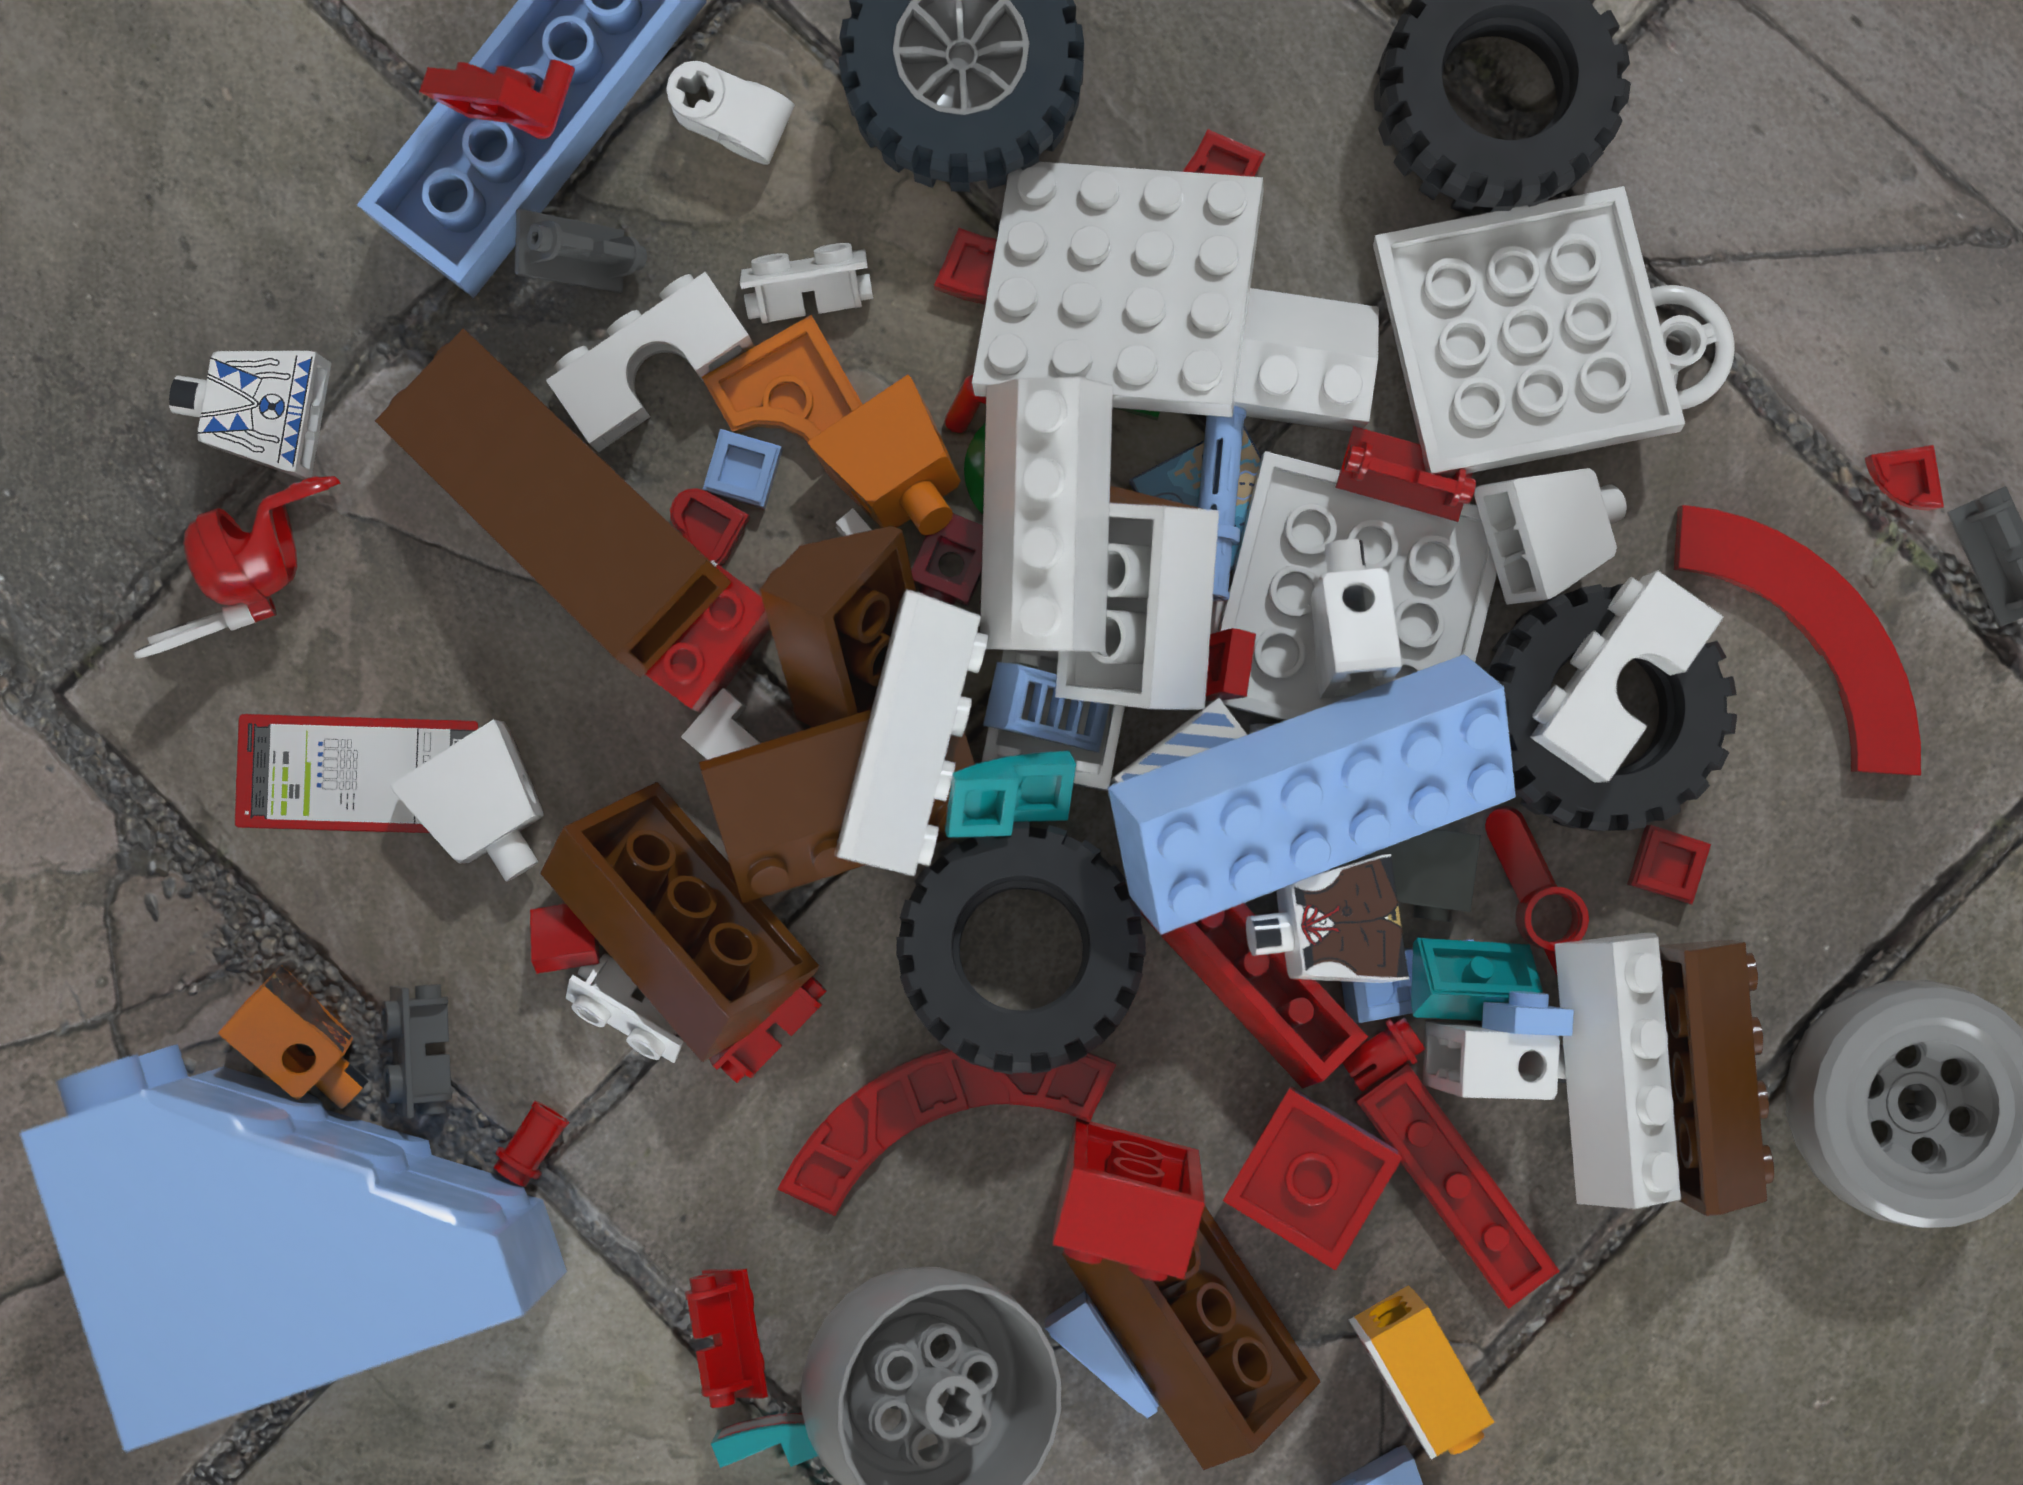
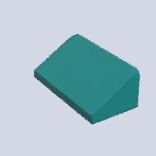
[1411,938,1543,1021]

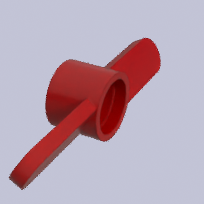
[1485,806,1589,978]

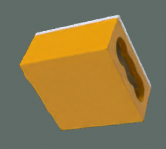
[1349,1285,1495,1459]

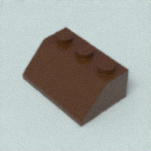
[759,526,916,727]

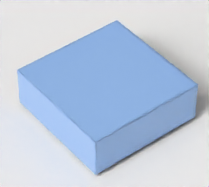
[703,429,783,509]

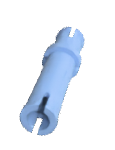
[1198,406,1246,601]

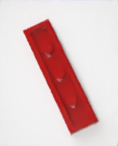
[1354,1062,1560,1309]

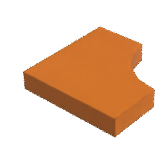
[702,315,863,445]

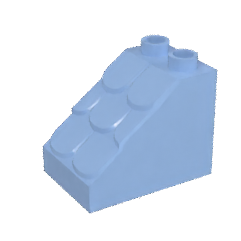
[20,1044,567,1452]

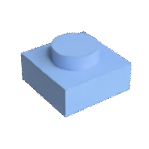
[1482,991,1574,1036]

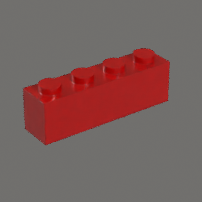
[1140,903,1368,1089]

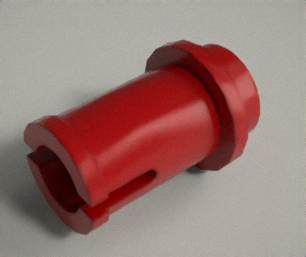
[1342,1017,1426,1092]
[493,1100,569,1187]

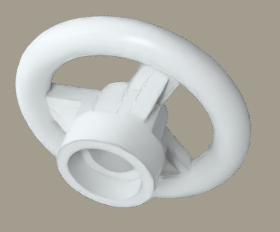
[1651,285,1735,409]

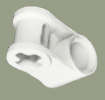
[666,61,795,165]

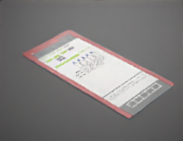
[235,714,478,833]

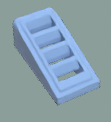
[983,662,1110,752]
[1045,1291,1159,1418]

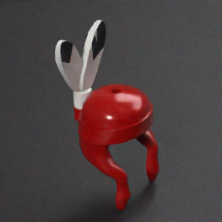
[133,476,341,659]

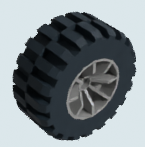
[839,0,1084,192]

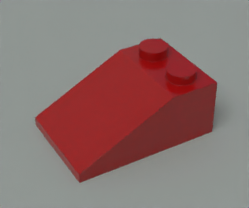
[1053,1118,1205,1281]

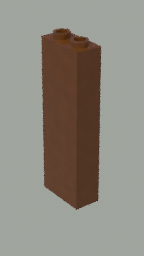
[375,328,731,678]

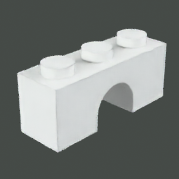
[546,272,754,452]
[1530,571,1723,783]

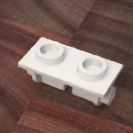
[740,243,873,324]
[566,953,683,1063]

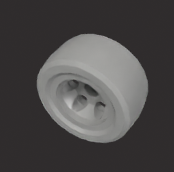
[1785,980,2023,1228]
[802,1267,1061,1485]

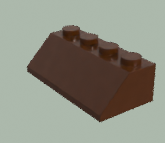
[699,709,975,903]
[540,782,820,1062]
[1659,940,1774,1216]
[1061,1205,1321,1470]

